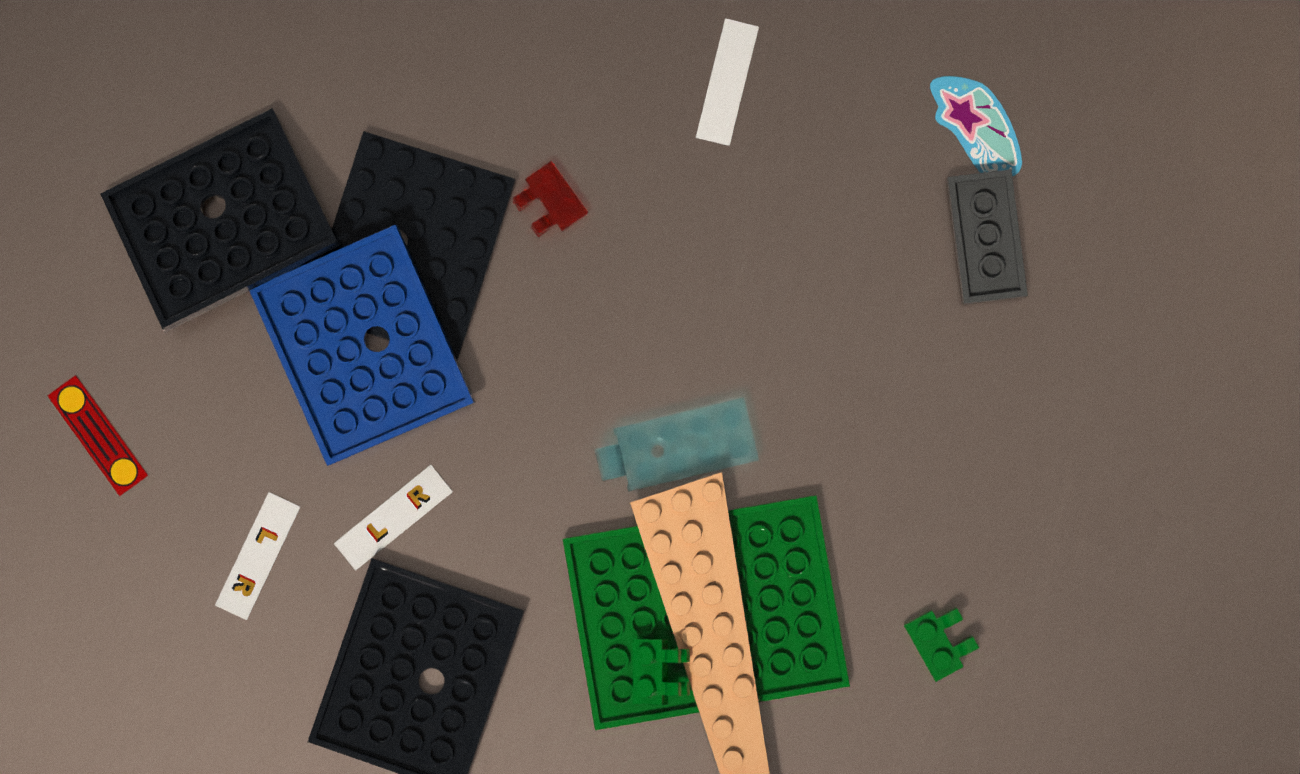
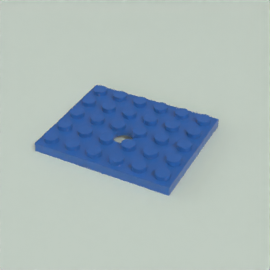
[250,225,475,466]

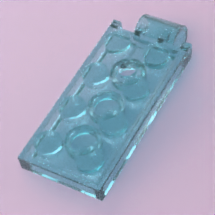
[594,397,759,492]

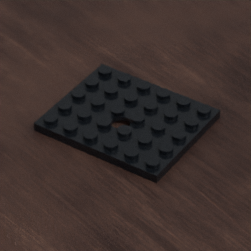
[100,108,340,333]
[323,131,516,362]
[308,558,524,774]

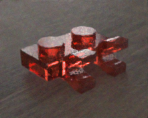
[512,161,588,238]

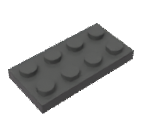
[947,169,1028,305]

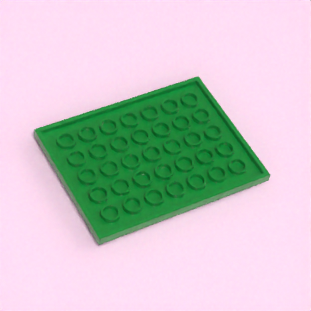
[563,495,850,730]

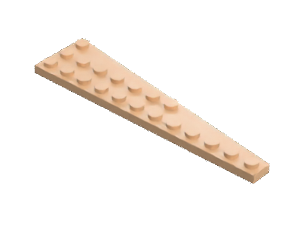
[630,472,770,774]

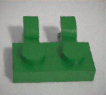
[904,607,979,682]
[633,639,690,705]

